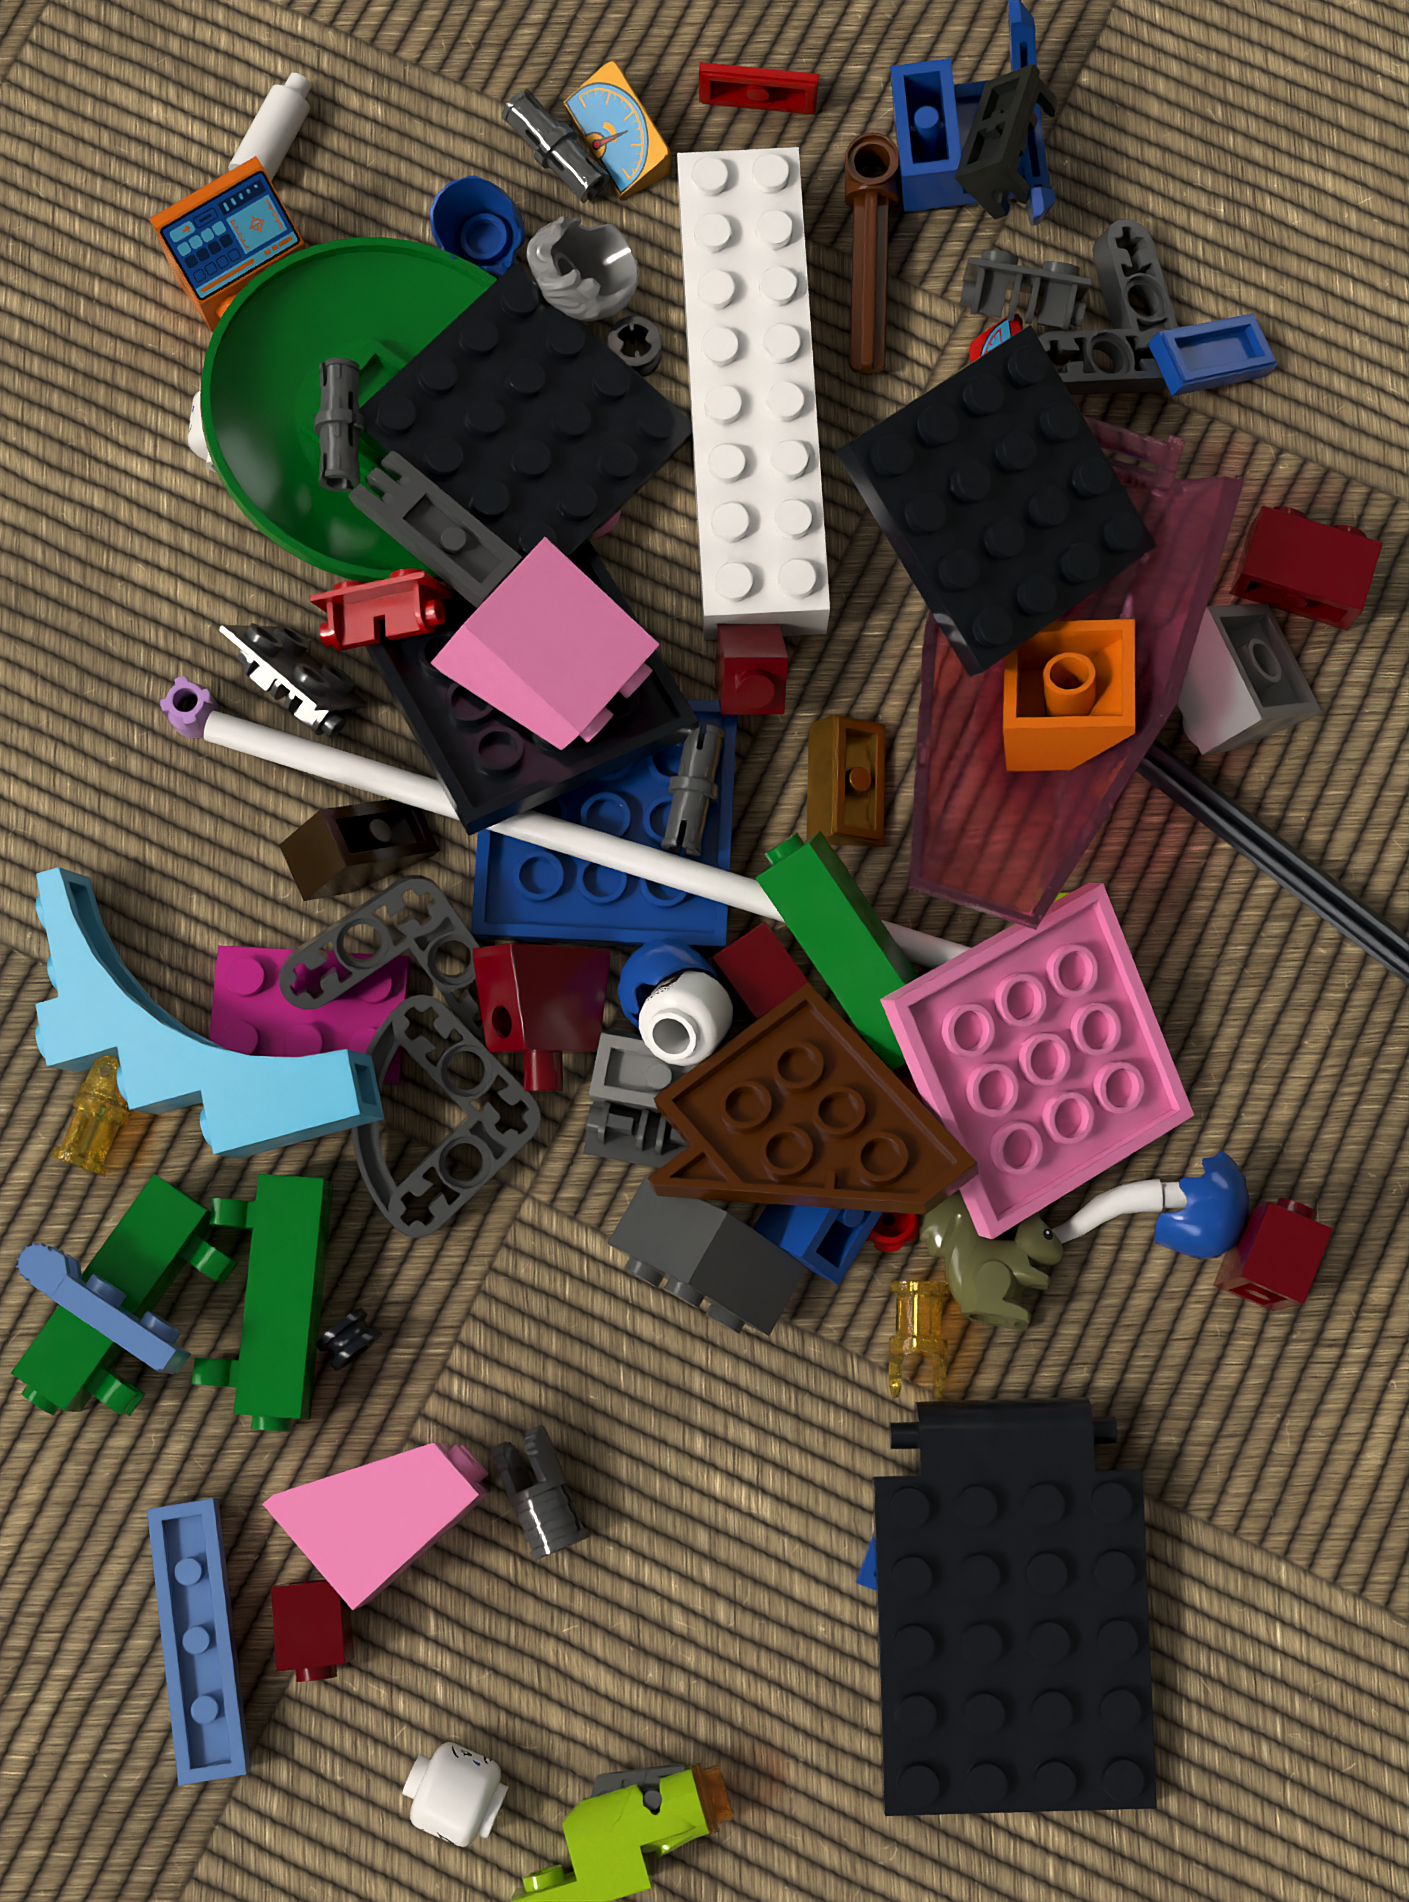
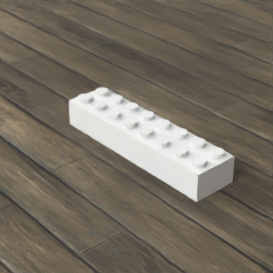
[677,147,830,640]

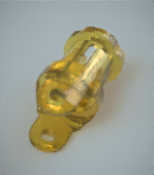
[50,1055,132,1177]
[888,1281,949,1400]

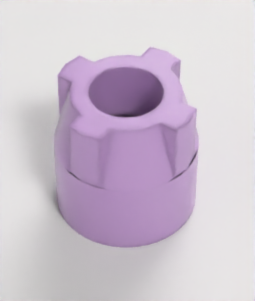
[160,676,220,738]

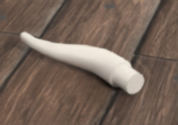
[1051,1179,1187,1243]

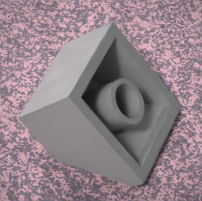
[1149,603,1322,755]

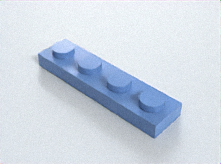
[147,1498,251,1786]

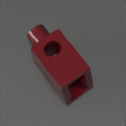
[473,943,610,1092]

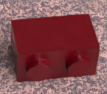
[1229,506,1383,631]
[1213,1198,1333,1312]

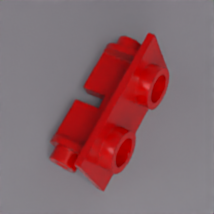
[309,568,452,651]

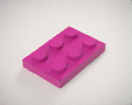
[209,945,411,1086]

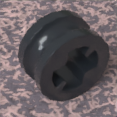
[608,316,662,377]
[315,1308,382,1371]

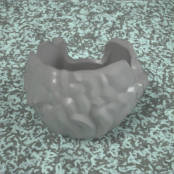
[526,216,639,322]

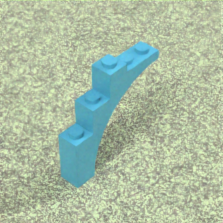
[35,867,384,1158]

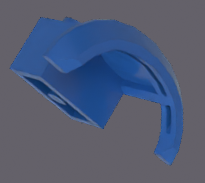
[890,0,1056,226]

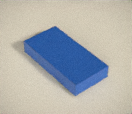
[1148,313,1278,396]

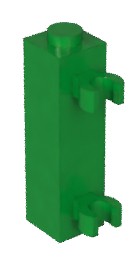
[756,831,919,1071]
[11,1174,239,1416]
[192,1174,333,1432]

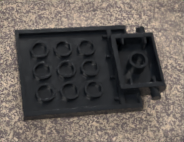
[872,1397,1157,1816]

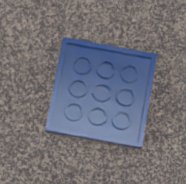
[471,699,737,951]

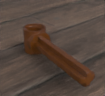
[845,132,899,375]

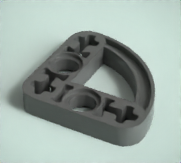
[351,994,541,1238]

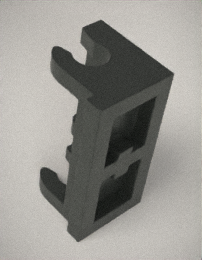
[954,64,1058,220]

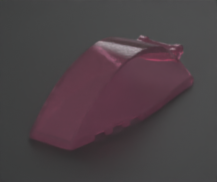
[908,407,1245,930]

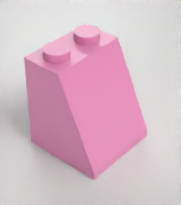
[431,537,660,751]
[262,1443,491,1610]

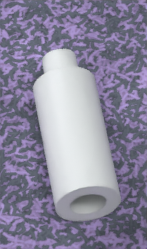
[228,72,312,181]

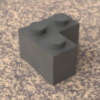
[607,1175,807,1336]

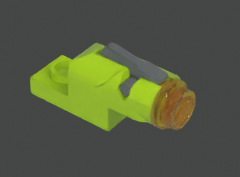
[510,1762,734,1902]

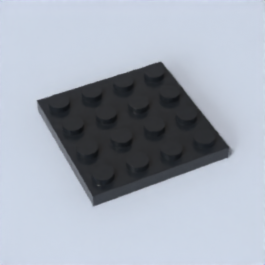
[359,263,692,562]
[836,325,1157,677]
[365,541,699,836]

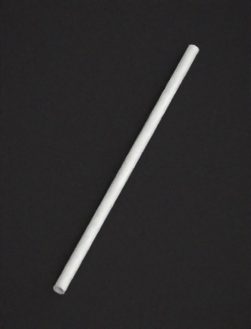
[204,710,971,969]

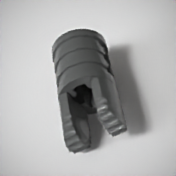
[491,1425,589,1561]

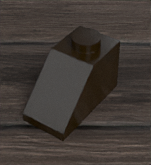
[279,799,440,901]

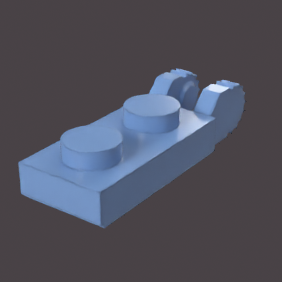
[16,1243,191,1374]

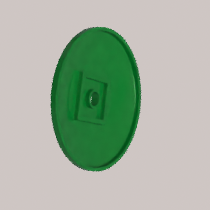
[200,237,498,583]

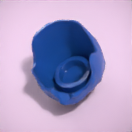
[429,175,525,278]
[617,938,718,1037]
[1154,1151,1249,1260]

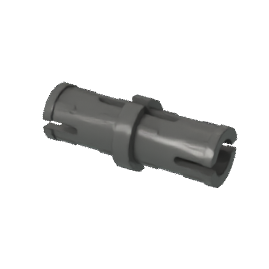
[502,89,610,203]
[314,358,365,492]
[661,723,726,857]

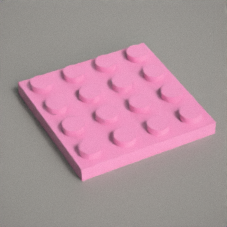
[880,883,1194,1239]

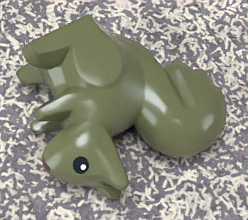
[918,1190,1063,1331]

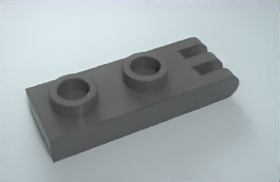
[349,451,522,609]

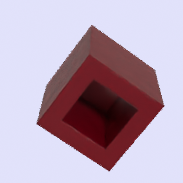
[714,624,788,715]
[712,921,810,1025]
[271,1579,354,1682]

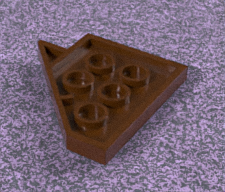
[647,982,979,1215]

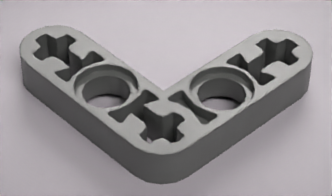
[1038,218,1178,395]
[279,875,485,1040]

